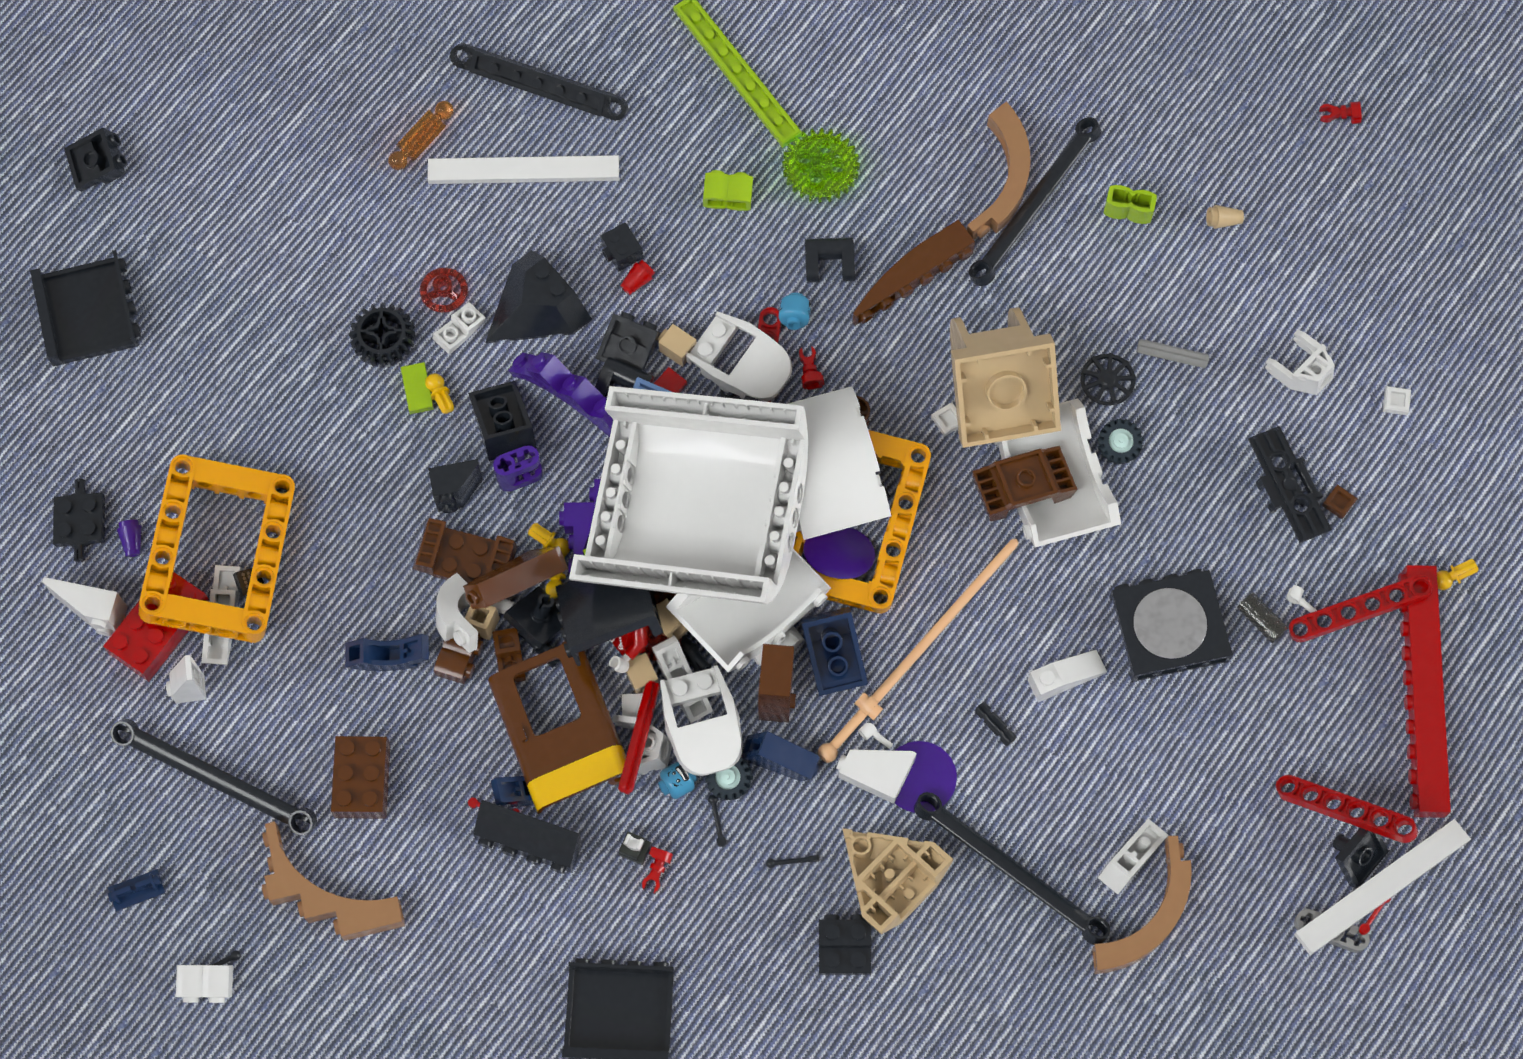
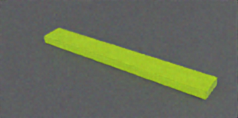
[673,0,802,148]

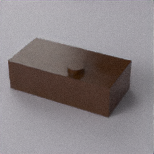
[758,644,796,723]

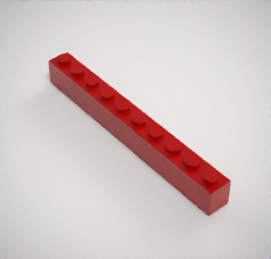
[1398,565,1451,818]

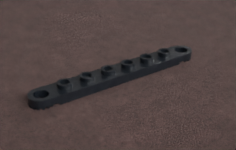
[450,43,628,121]

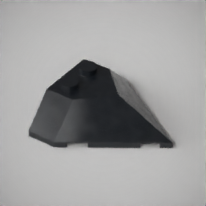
[485,250,592,343]

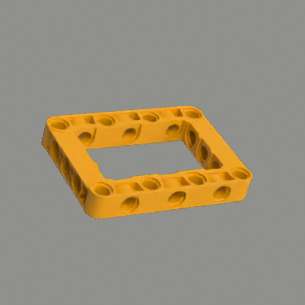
[793,430,931,614]
[139,454,295,643]

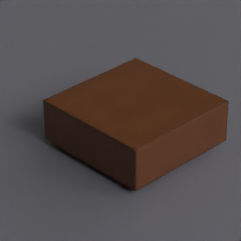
[1322,484,1358,519]

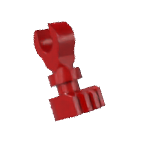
[1319,101,1362,124]
[799,346,824,390]
[642,846,673,894]

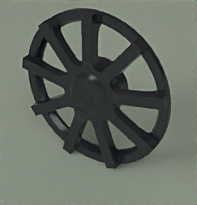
[1080,353,1136,406]

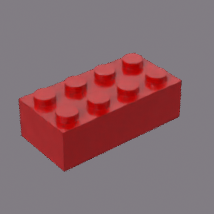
[103,572,210,682]

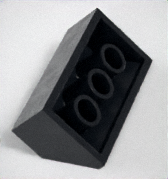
[473,800,583,874]

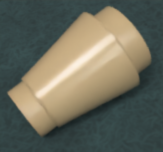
[1206,205,1244,229]

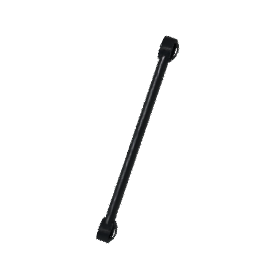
[969,117,1101,286]
[110,719,317,836]
[914,792,1110,945]

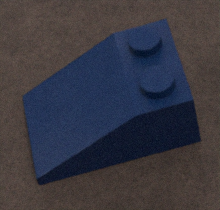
[800,607,868,696]

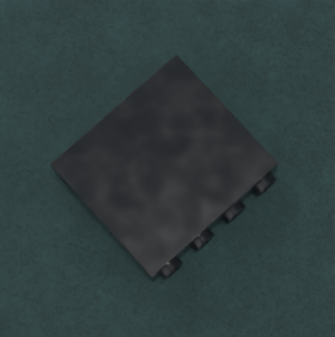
[30,250,141,367]
[1109,569,1233,682]
[554,581,664,666]
[562,958,674,1059]

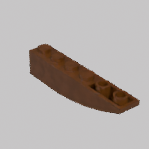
[852,220,975,326]

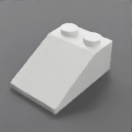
[42,577,128,636]

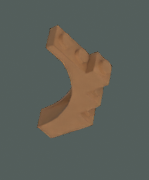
[262,821,405,941]

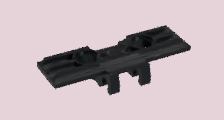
[1248,426,1332,543]

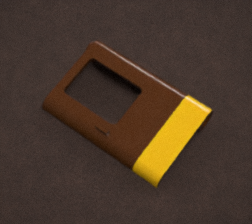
[488,641,626,814]

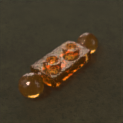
[388,101,454,170]

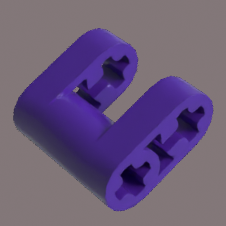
[493,446,543,492]

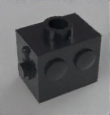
[600,222,643,272]

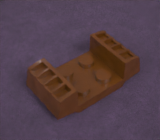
[972,446,1078,522]
[412,518,518,583]

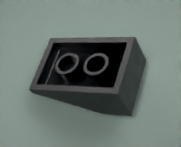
[468,380,537,461]

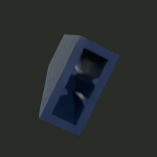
[741,731,820,781]

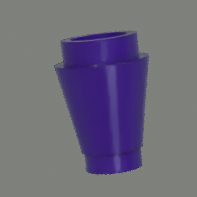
[117,519,142,557]

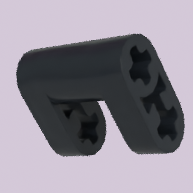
[805,237,855,283]
[595,357,654,397]

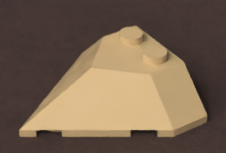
[842,828,953,934]

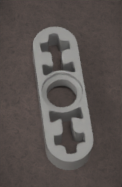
[1294,909,1370,953]

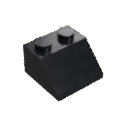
[428,459,483,513]

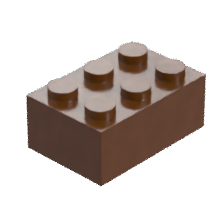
[331,736,390,819]

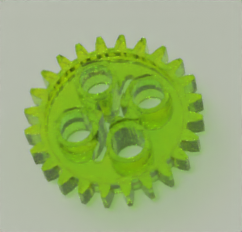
[782,128,860,203]

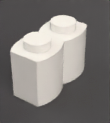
[176,965,233,1003]

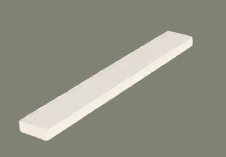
[428,155,619,184]
[1294,819,1471,956]

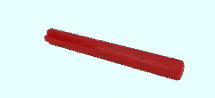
[618,680,660,794]

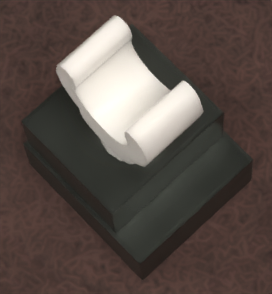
[618,831,651,865]

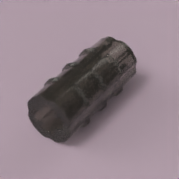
[1237,592,1288,644]

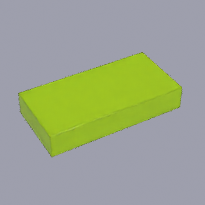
[400,362,434,414]

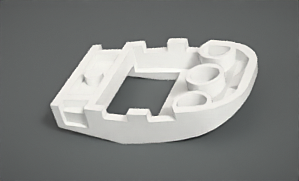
[686,311,792,402]
[660,665,743,776]

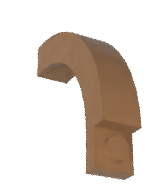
[967,101,1030,239]
[1092,835,1192,974]

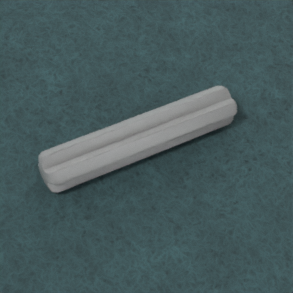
[1137,339,1209,368]

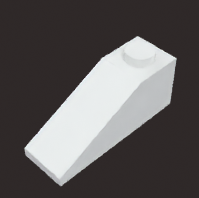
[1028,650,1107,702]
[166,655,206,704]
[1098,819,1168,894]

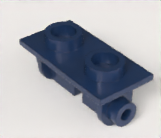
[108,869,165,912]

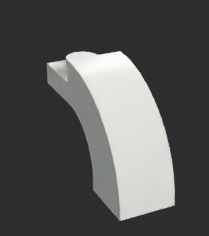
[436,573,478,653]
[652,636,713,723]

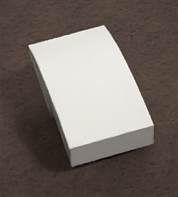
[432,302,486,355]

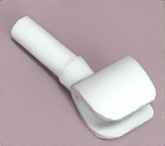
[1287,585,1317,613]
[858,723,893,749]

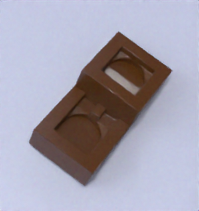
[492,628,526,683]

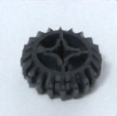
[349,302,416,368]

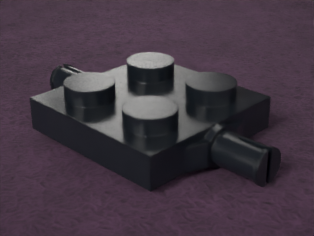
[53,479,105,562]

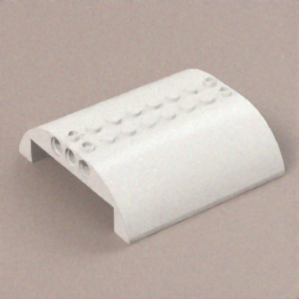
[569,386,808,604]

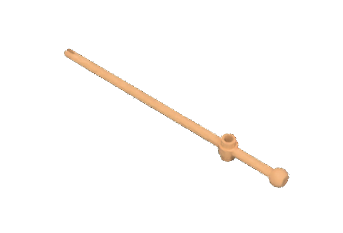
[818,539,1019,763]

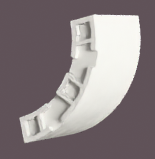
[788,386,891,540]
[994,398,1121,547]
[666,549,831,672]

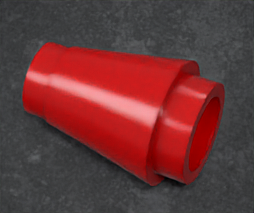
[620,260,655,295]

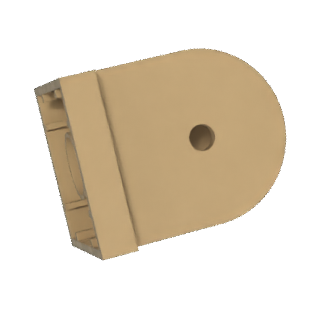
[950,307,1061,448]

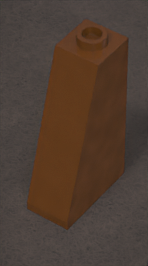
[463,546,568,609]

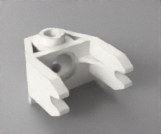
[1265,330,1335,395]
[612,715,672,775]

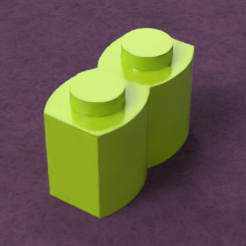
[703,170,753,211]
[1103,185,1157,224]

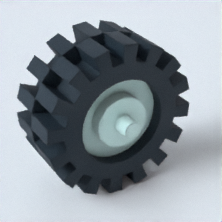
[1097,418,1144,465]
[705,757,753,800]

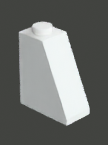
[836,750,917,804]

